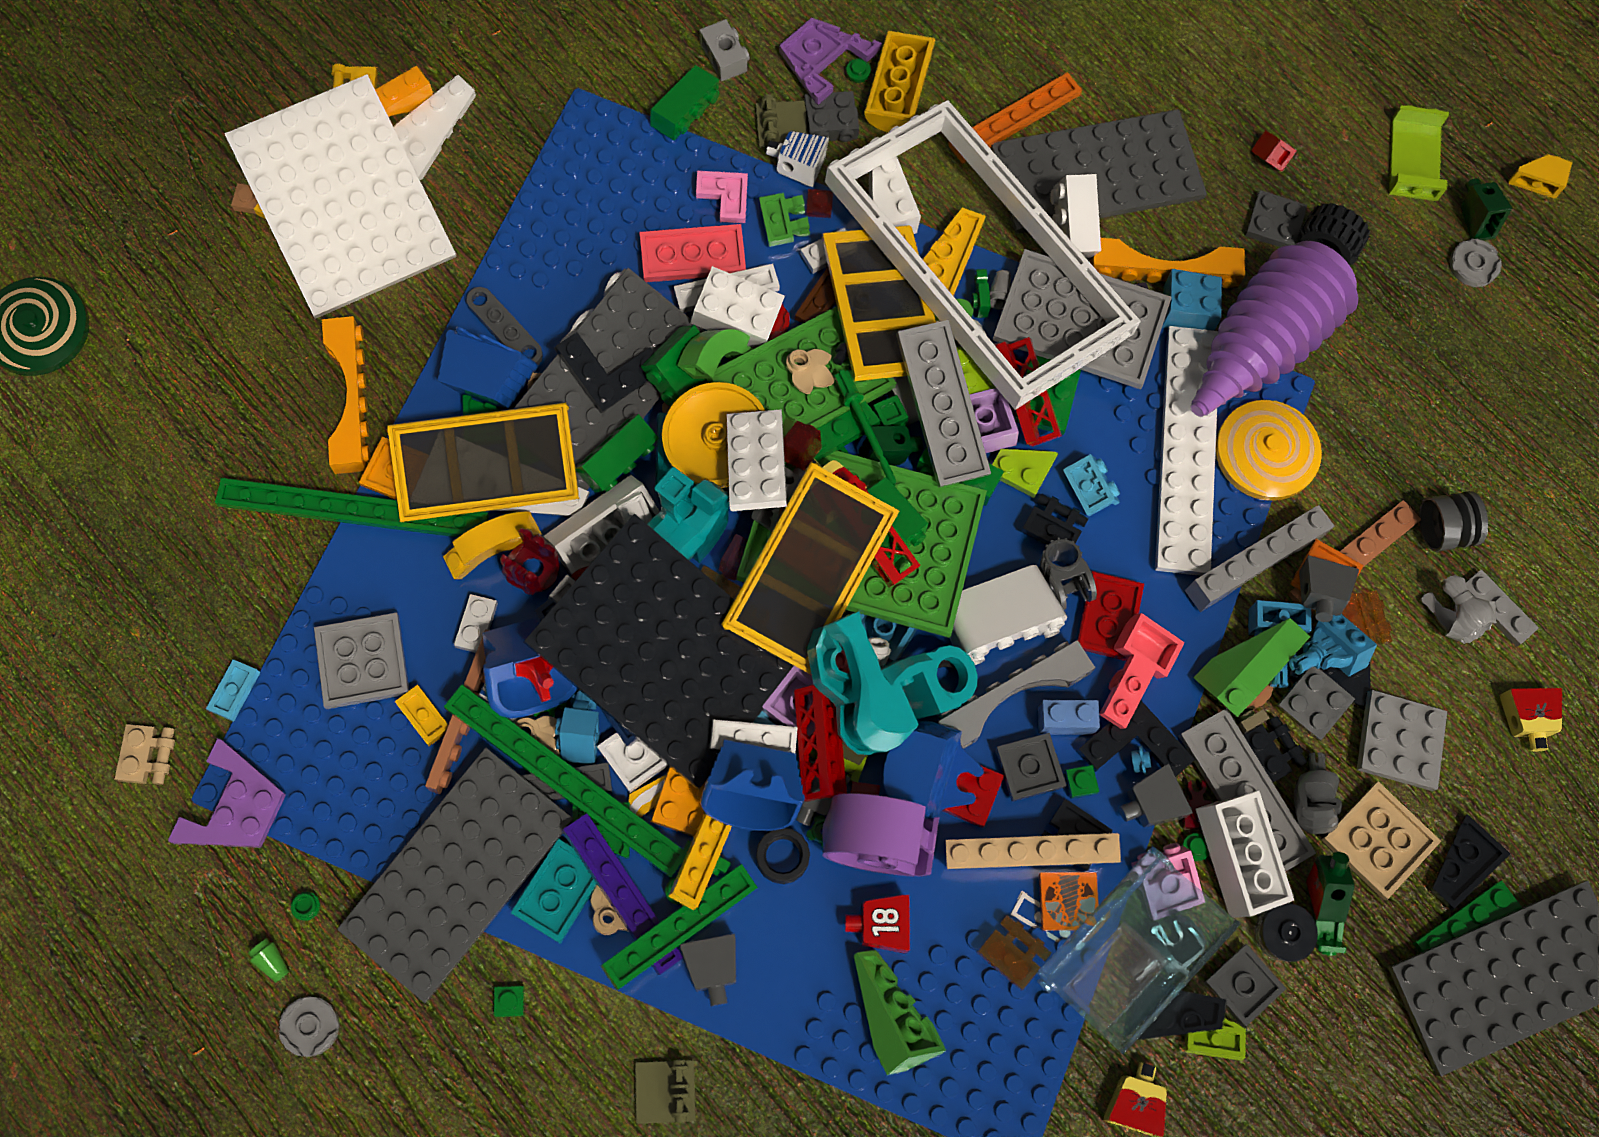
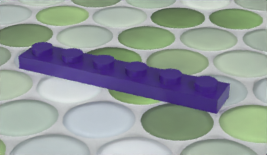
[562,813,684,975]

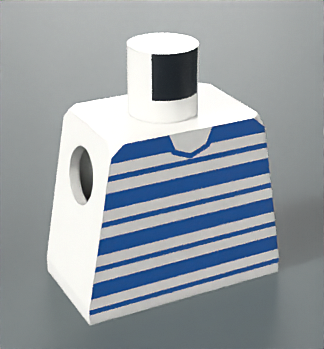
[766,131,829,187]

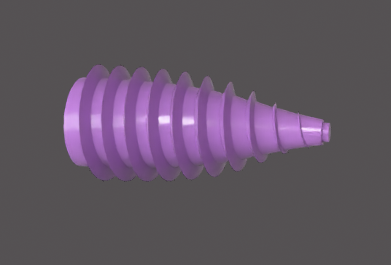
[1191,241,1358,417]

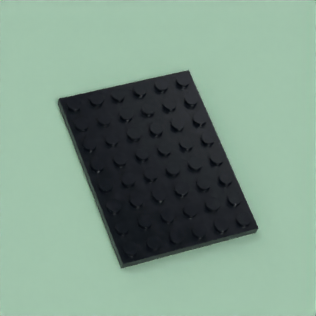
[523,513,797,789]

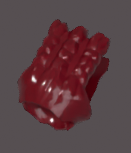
[500,528,560,595]

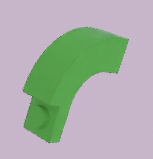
[677,329,753,379]

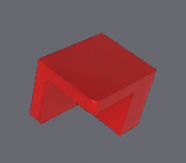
[1251,130,1297,172]

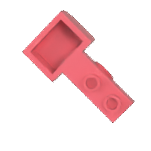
[1099,613,1185,729]

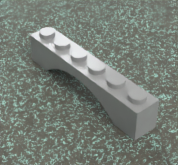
[1185,505,1335,612]
[938,640,1095,749]

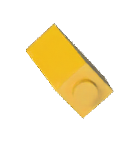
[1508,154,1572,199]

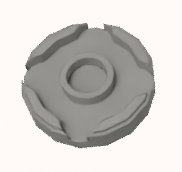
[1449,239,1502,287]
[279,997,340,1057]

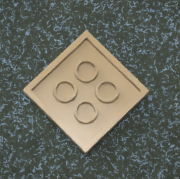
[1321,781,1441,900]

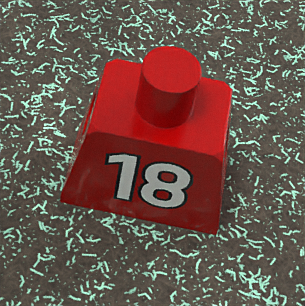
[845,895,910,953]

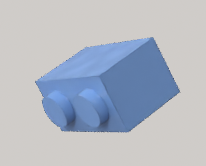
[1038,700,1100,735]

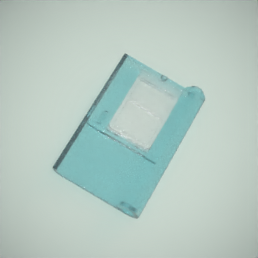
[1036,847,1242,1055]

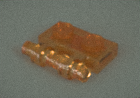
[1341,591,1392,644]
[977,915,1052,991]

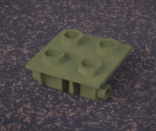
[756,94,808,147]
[636,1060,696,1124]

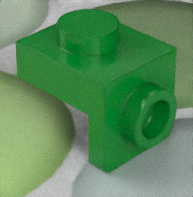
[1313,912,1347,956]

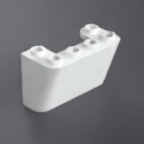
[950,565,1067,665]

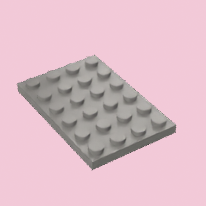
[993,249,1172,389]

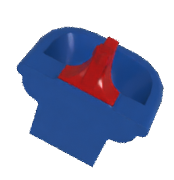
[482,618,578,719]

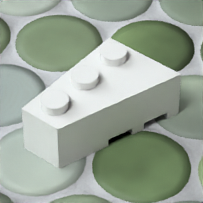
[869,156,921,244]

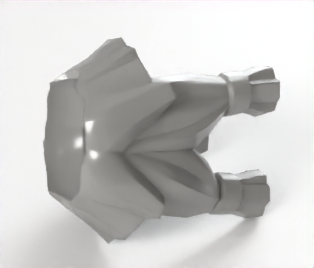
[1420,575,1497,644]

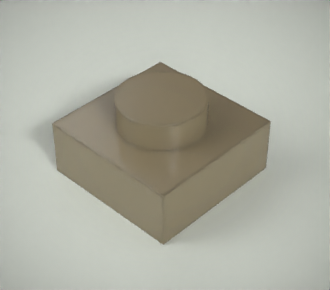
[1237,709,1269,735]

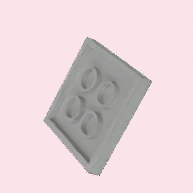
[314,613,409,709]
[1357,690,1447,791]

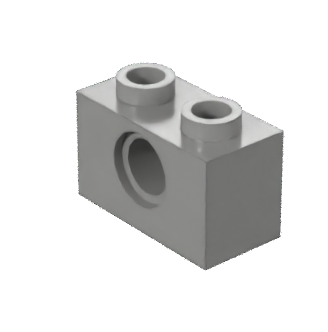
[700,19,749,82]

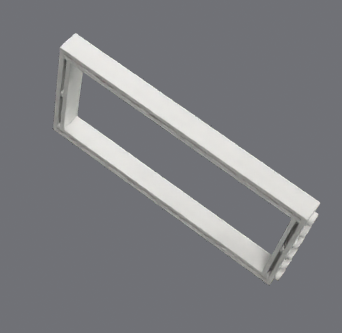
[825,100,1141,410]

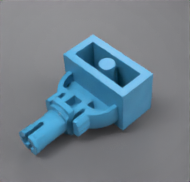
[1248,600,1312,688]
[1289,614,1377,677]
[555,689,600,765]

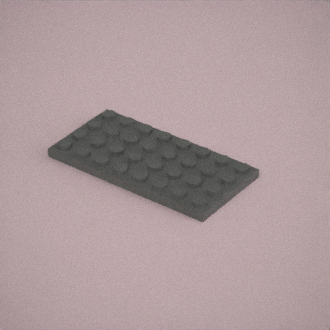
[990,109,1207,234]
[499,268,705,490]
[337,748,574,1003]
[1388,880,1599,1076]

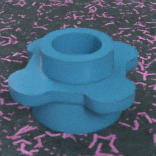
[1131,746,1151,775]

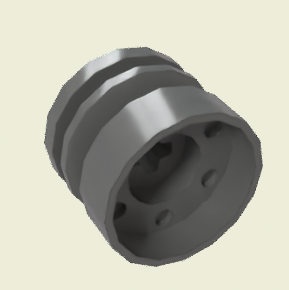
[1419,491,1488,552]

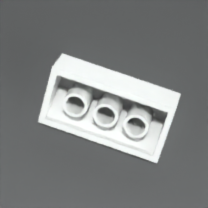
[544,475,660,581]
[1196,791,1294,918]

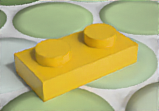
[395,685,448,746]

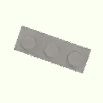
[1466,569,1539,647]

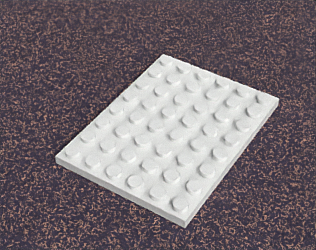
[225,75,457,319]

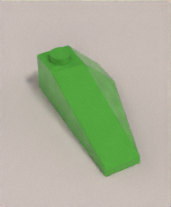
[1193,618,1310,717]
[854,950,946,1075]

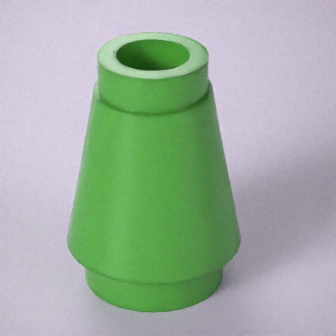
[248,938,290,983]

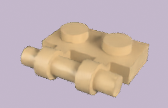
[115,724,175,785]

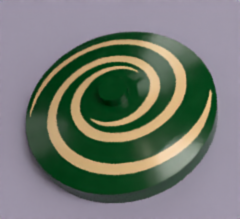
[0,277,90,376]

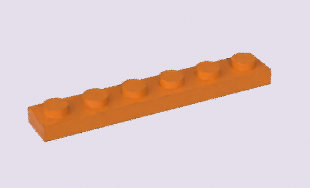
[948,72,1082,164]

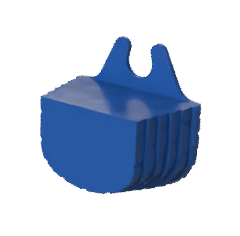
[437,327,538,409]
[883,721,984,819]
[700,739,805,831]

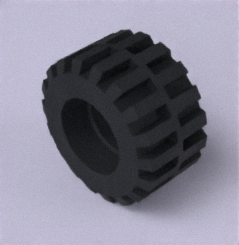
[1297,203,1370,266]

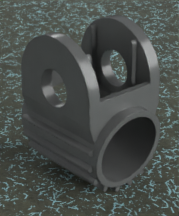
[1039,538,1097,610]

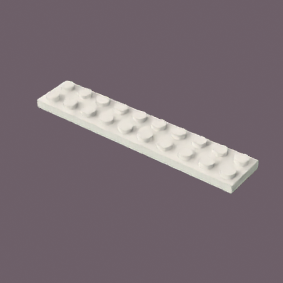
[1155,326,1218,576]

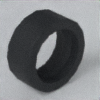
[756,828,810,884]

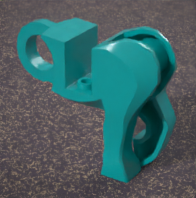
[647,467,730,563]
[807,611,977,755]

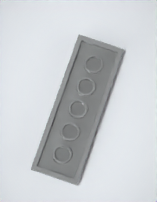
[896,320,991,488]
[1178,708,1316,872]

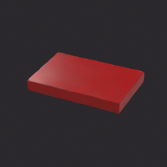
[1077,571,1144,661]

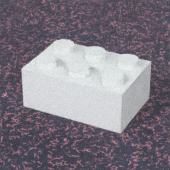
[1051,174,1101,260]
[690,266,785,349]

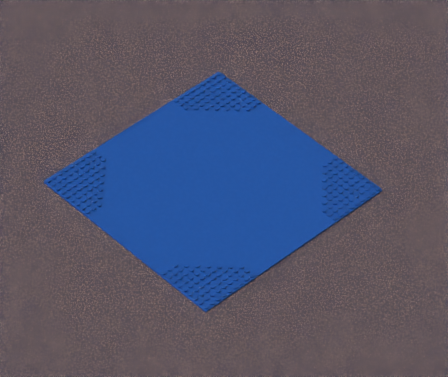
[192,88,1315,1137]

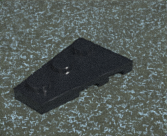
[1287,650,1371,710]
[1430,814,1511,911]
[1130,983,1227,1041]

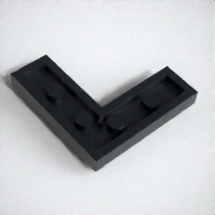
[554,332,654,413]
[1077,700,1195,777]

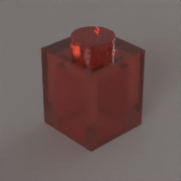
[783,421,822,470]

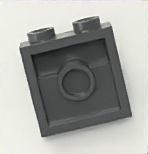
[804,91,859,142]

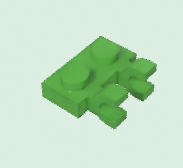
[759,193,810,247]

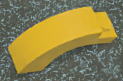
[443,512,542,580]

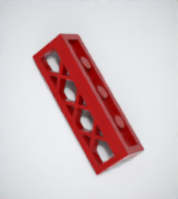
[995,337,1062,447]
[825,475,921,588]
[794,685,847,802]

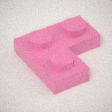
[696,171,748,223]

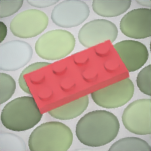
[640,224,746,282]

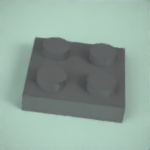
[1245,190,1307,247]
[1276,667,1355,741]
[995,733,1066,802]
[1203,944,1287,1027]

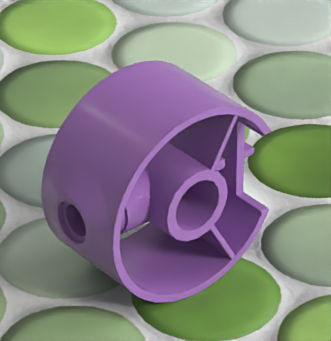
[822,794,939,876]

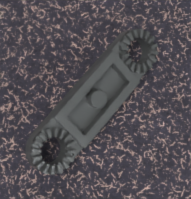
[467,287,543,365]

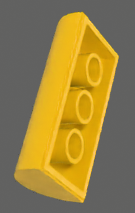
[864,31,935,132]

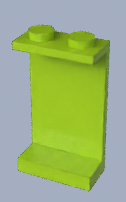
[1389,105,1449,201]

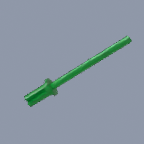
[834,369,896,486]

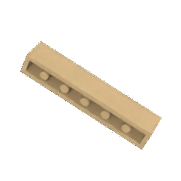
[946,833,1121,869]

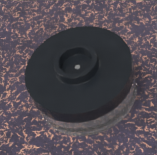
[1255,904,1318,962]

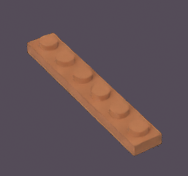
[1287,500,1421,604]
[425,629,490,795]

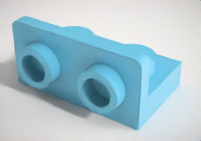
[1063,454,1120,516]

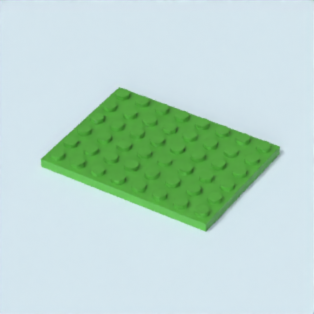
[737,451,987,638]

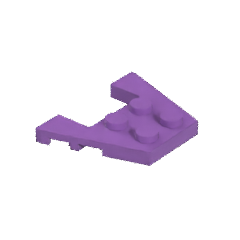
[779,18,882,105]
[168,738,286,848]

